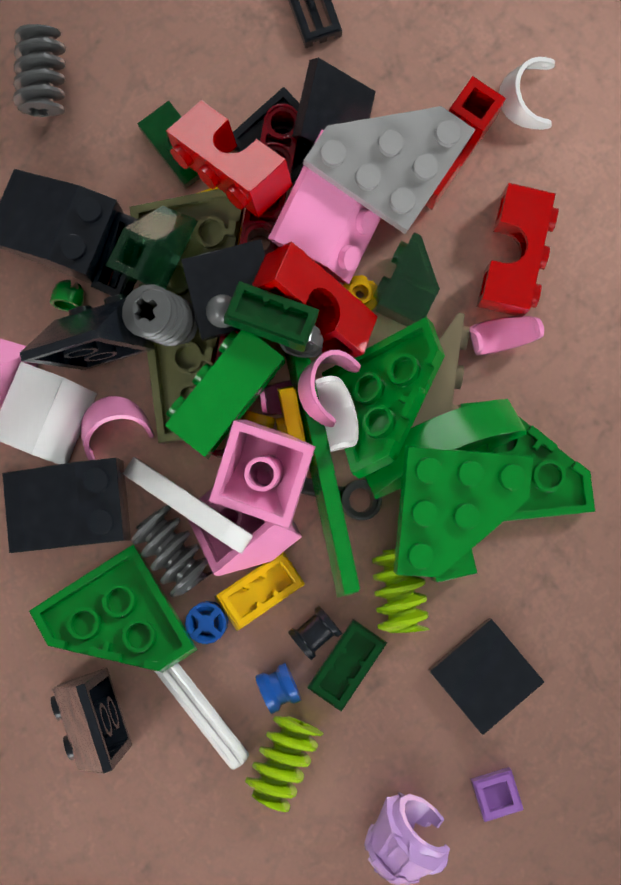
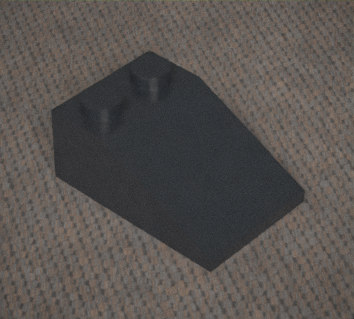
[0,169,124,284]
[20,294,155,370]
[2,458,131,553]
[51,668,132,774]

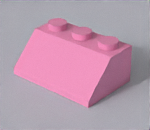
[268,130,381,284]

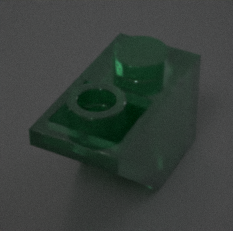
[106,206,198,289]
[373,232,440,327]

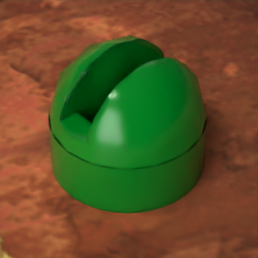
[50,279,84,312]

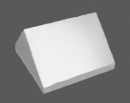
[0,362,97,464]

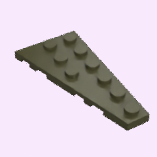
[129,189,244,444]

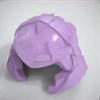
[364,792,450,885]

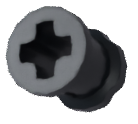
[288,606,343,660]

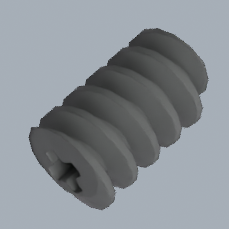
[13,24,66,117]
[122,285,198,347]
[131,505,213,598]

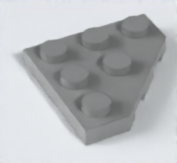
[303,106,475,234]

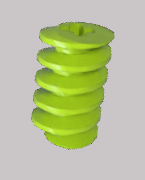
[372,549,430,633]
[245,716,323,812]

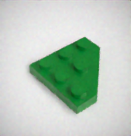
[322,316,445,479]
[458,401,595,521]
[393,446,533,578]
[29,544,198,673]

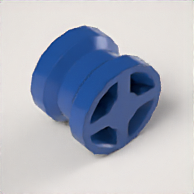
[185,601,229,644]
[255,662,302,714]

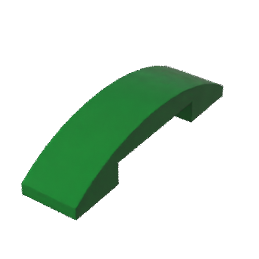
[364,399,526,499]

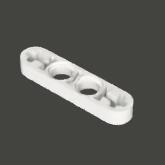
[122,457,253,554]

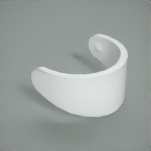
[499,57,555,130]
[315,376,359,452]

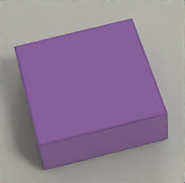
[470,767,524,822]

